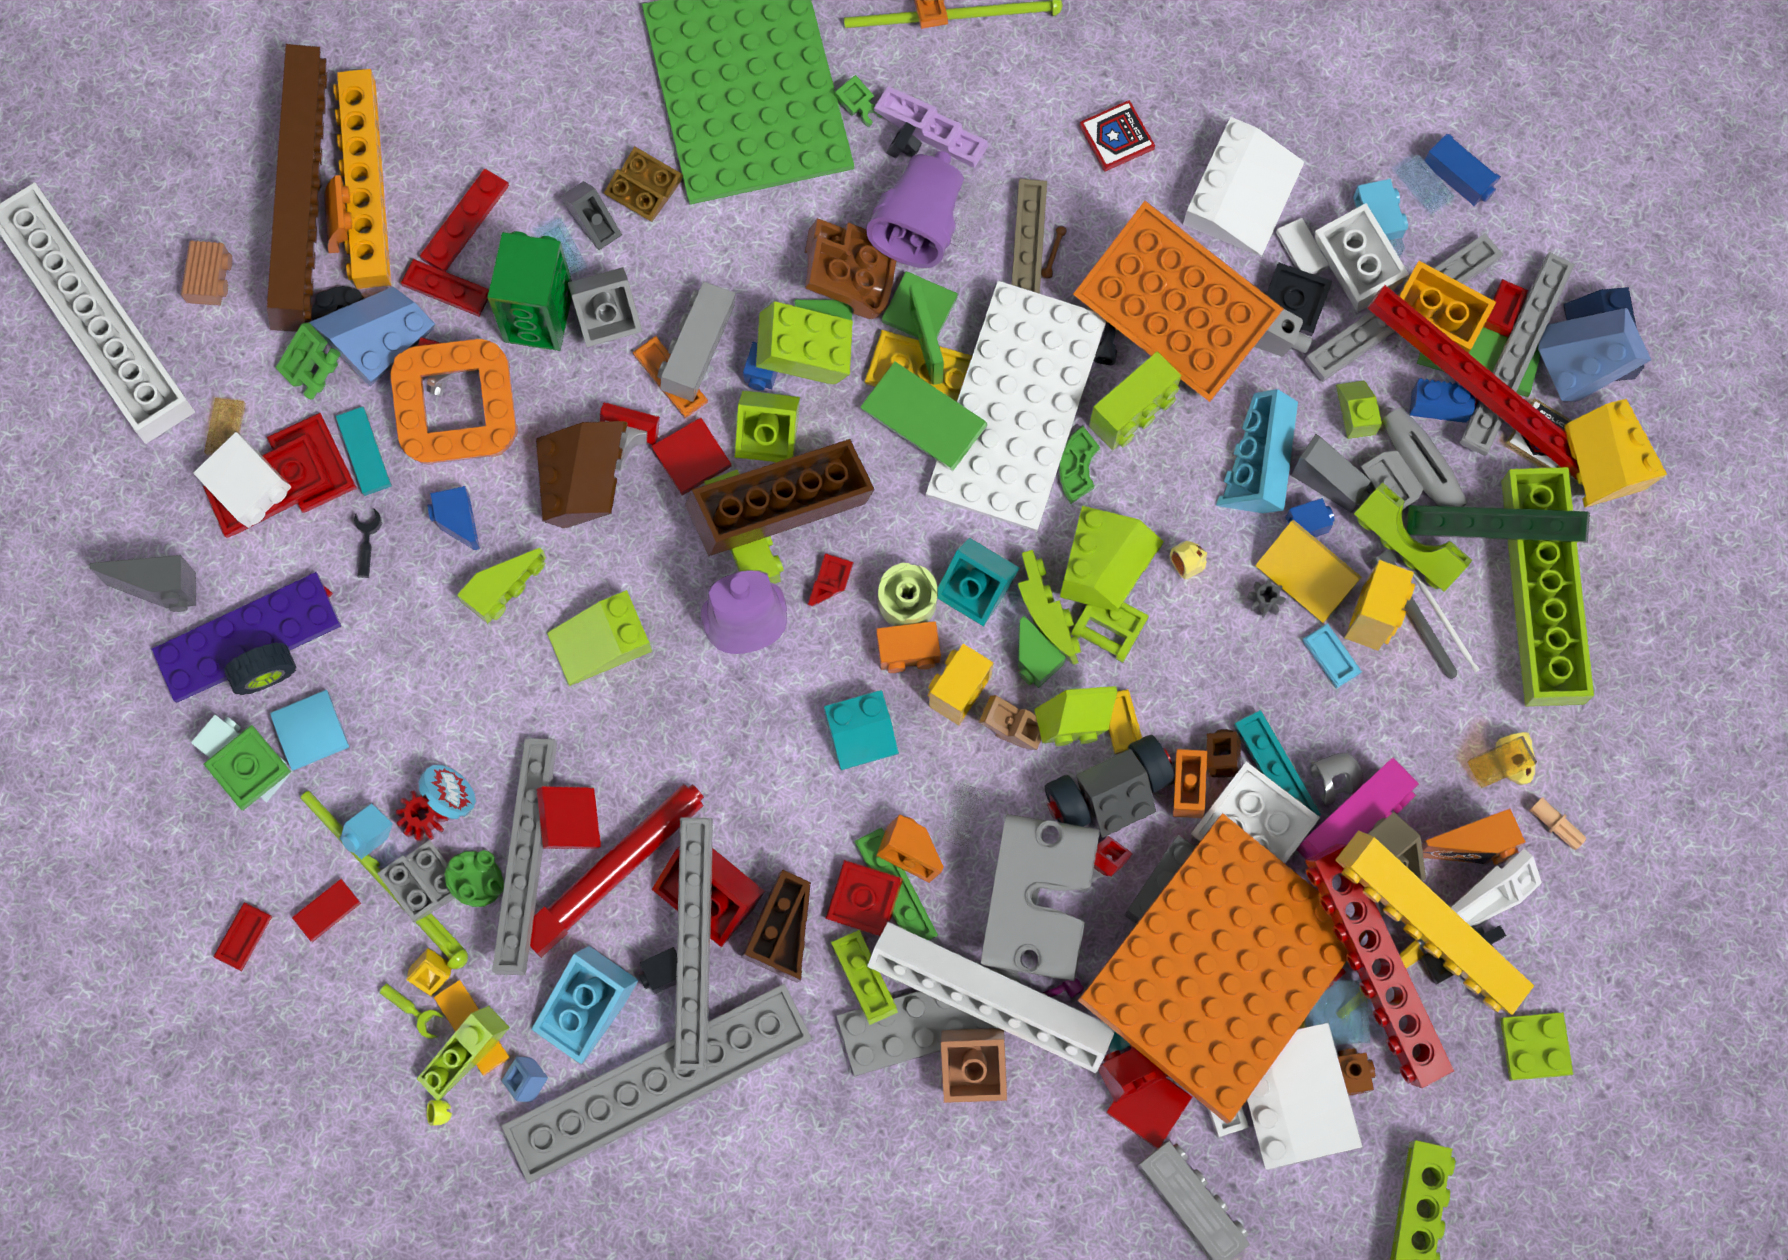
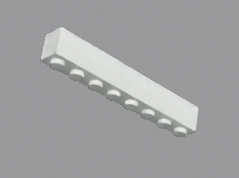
[867,922,1115,1073]

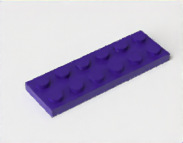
[152,572,342,703]

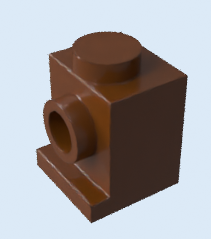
[1207,729,1241,778]

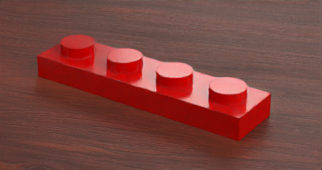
[420,169,509,272]

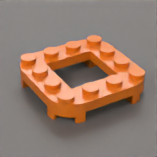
[391,339,518,465]

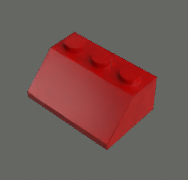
[651,846,765,947]

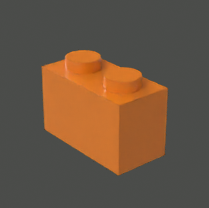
[877,621,941,673]
[1173,749,1207,819]

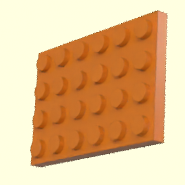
[1073,200,1284,402]

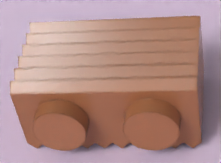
[181,240,232,306]

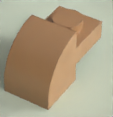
[979,695,1041,750]

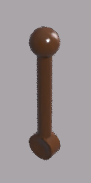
[1041,226,1067,279]

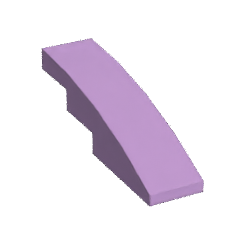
[874,86,988,168]

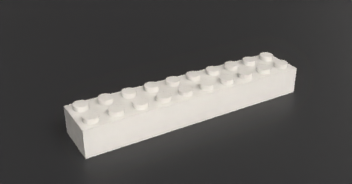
[0,182,195,444]

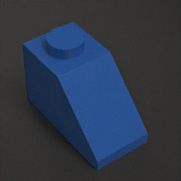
[427,486,480,550]

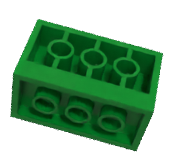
[488,231,572,351]

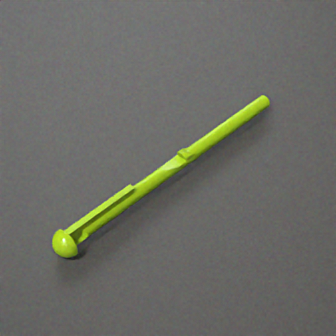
[844,0,1063,28]
[300,791,468,969]

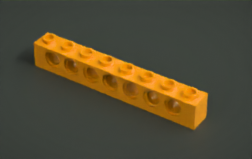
[333,69,392,289]

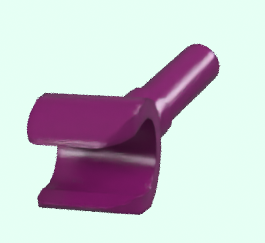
[1042,978,1084,998]

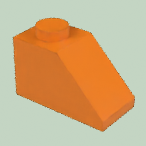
[876,814,944,883]

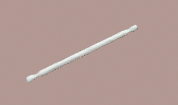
[1399,554,1480,673]

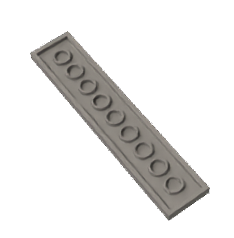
[502,984,813,1184]

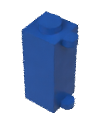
[1423,134,1501,206]

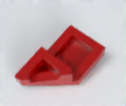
[808,554,854,607]

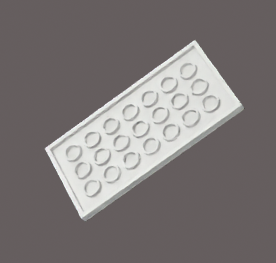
[926,281,1106,532]

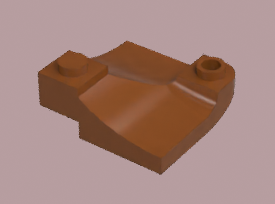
[804,218,896,319]

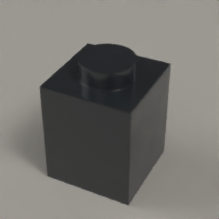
[638,947,677,995]

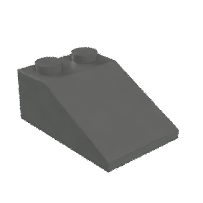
[90,555,196,612]

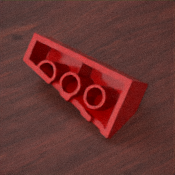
[1098,1044,1168,1103]

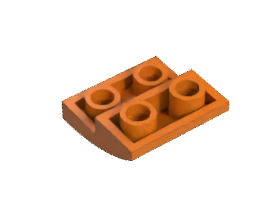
[324,175,352,254]

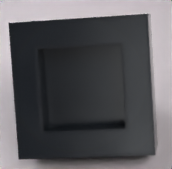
[886,122,923,158]

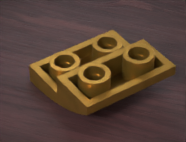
[603,146,683,222]

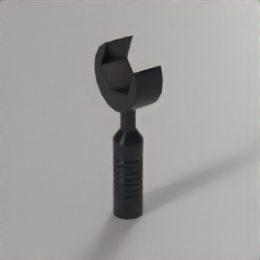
[354,508,382,578]

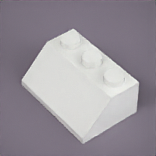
[1315,203,1409,313]

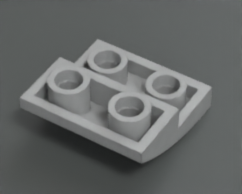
[378,840,455,922]

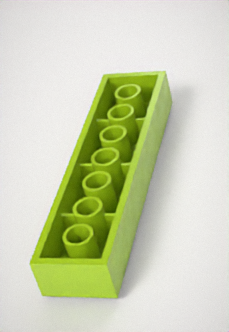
[1501,467,1594,707]

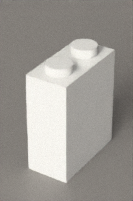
[193,432,291,528]

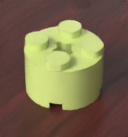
[878,563,938,626]

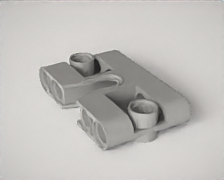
[981,814,1099,981]

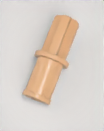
[1529,797,1586,850]

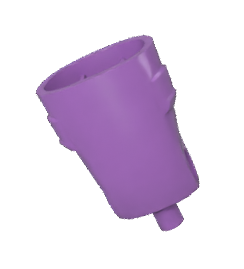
[866,151,965,268]
[701,570,787,654]

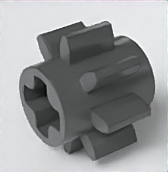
[1247,579,1286,618]

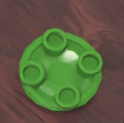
[444,850,504,907]

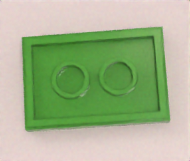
[909,282,944,385]

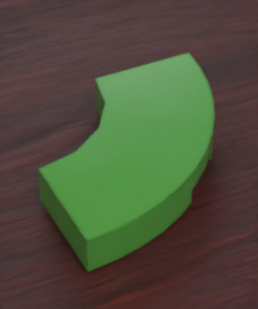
[1059,425,1100,504]

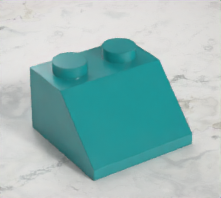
[937,537,1020,627]
[824,690,899,771]

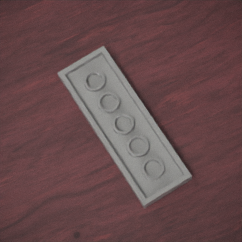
[837,968,1021,1077]

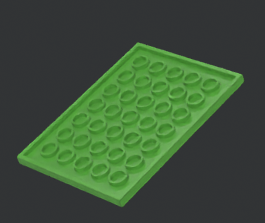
[642,0,854,205]

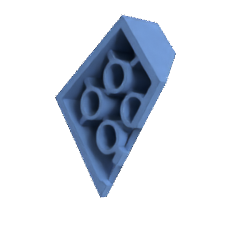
[309,286,435,387]
[1538,308,1651,402]

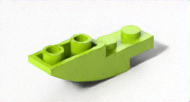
[1018,550,1082,665]

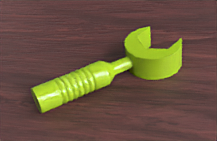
[379,984,445,1039]

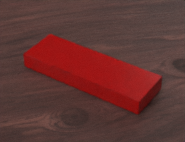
[401,259,489,317]

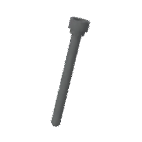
[1371,550,1457,679]

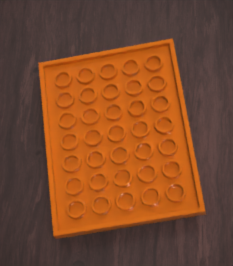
[1078,813,1366,1124]

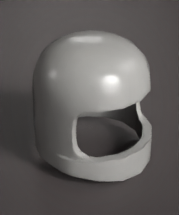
[1310,753,1363,806]

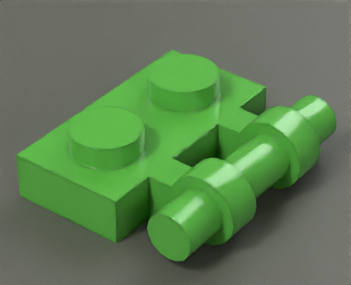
[276,323,341,400]

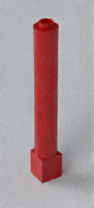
[530,784,704,958]

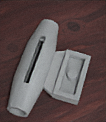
[1359,407,1468,510]

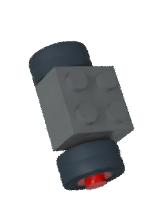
[1044,735,1175,838]

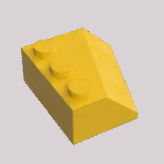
[1564,399,1667,508]

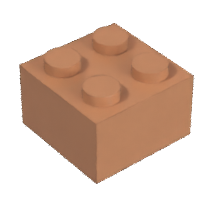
[941,1028,1007,1103]

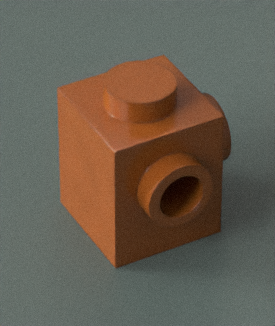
[1338,1048,1376,1096]

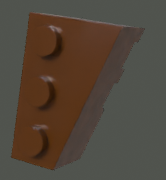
[741,870,811,983]

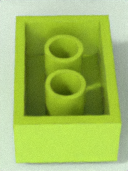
[756,301,853,384]
[1089,351,1182,451]

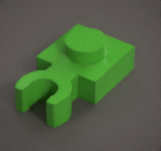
[834,75,882,127]

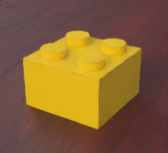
[927,643,994,726]

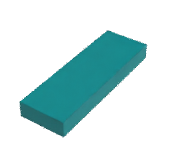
[336,407,392,496]

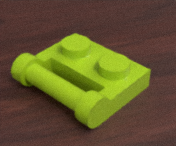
[1071,602,1149,663]

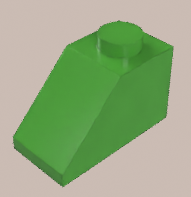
[1018,616,1066,688]

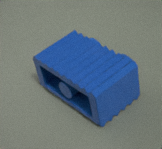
[1409,378,1475,423]

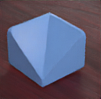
[502,1056,548,1102]

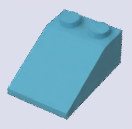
[531,946,639,1064]

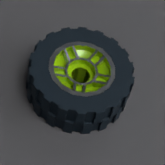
[224,643,297,695]

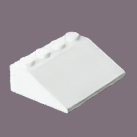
[1183,117,1304,257]
[1247,1023,1363,1170]

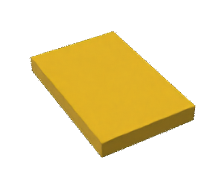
[1255,520,1362,623]

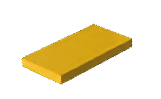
[865,330,972,402]

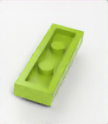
[831,930,898,1025]

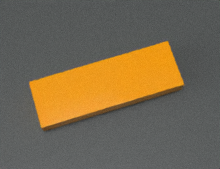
[434,980,510,1076]

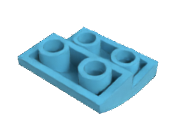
[270,690,349,771]

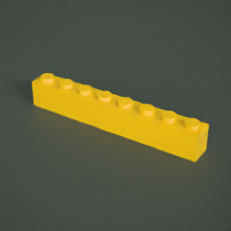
[1335,830,1534,1015]

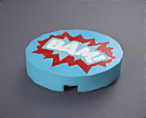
[418,765,476,819]

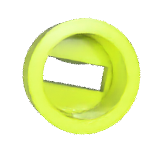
[427,1100,452,1126]

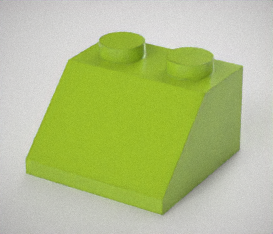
[735,390,800,462]
[1034,686,1117,746]

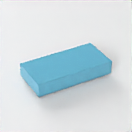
[1302,623,1362,689]

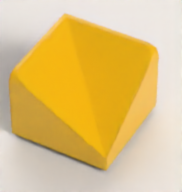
[406,948,452,997]

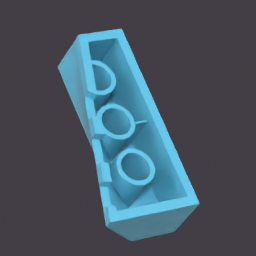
[1216,389,1298,513]

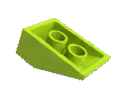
[547,590,652,686]

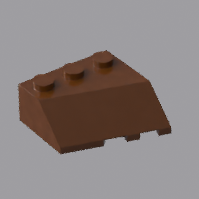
[536,421,627,528]

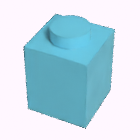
[340,803,393,859]

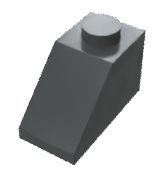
[560,181,622,250]

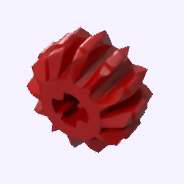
[396,790,449,841]

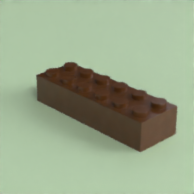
[685,439,875,556]

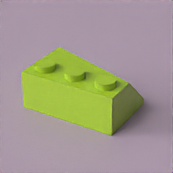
[1060,506,1164,612]

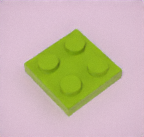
[1500,1012,1574,1081]

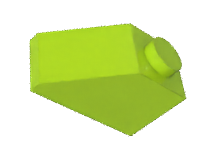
[1336,380,1382,439]

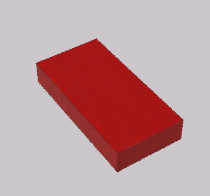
[1483,279,1529,337]
[292,879,361,942]
[213,902,272,972]

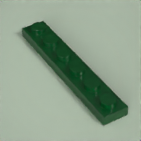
[1407,505,1590,543]

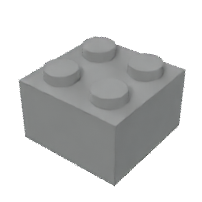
[568,267,643,347]

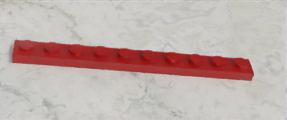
[1368,285,1580,481]

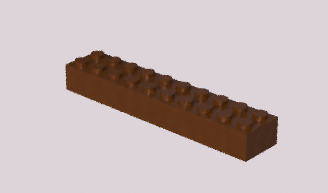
[267,44,328,332]

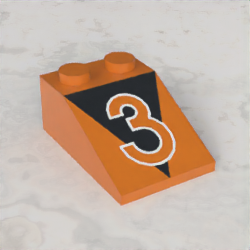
[1422,808,1526,866]

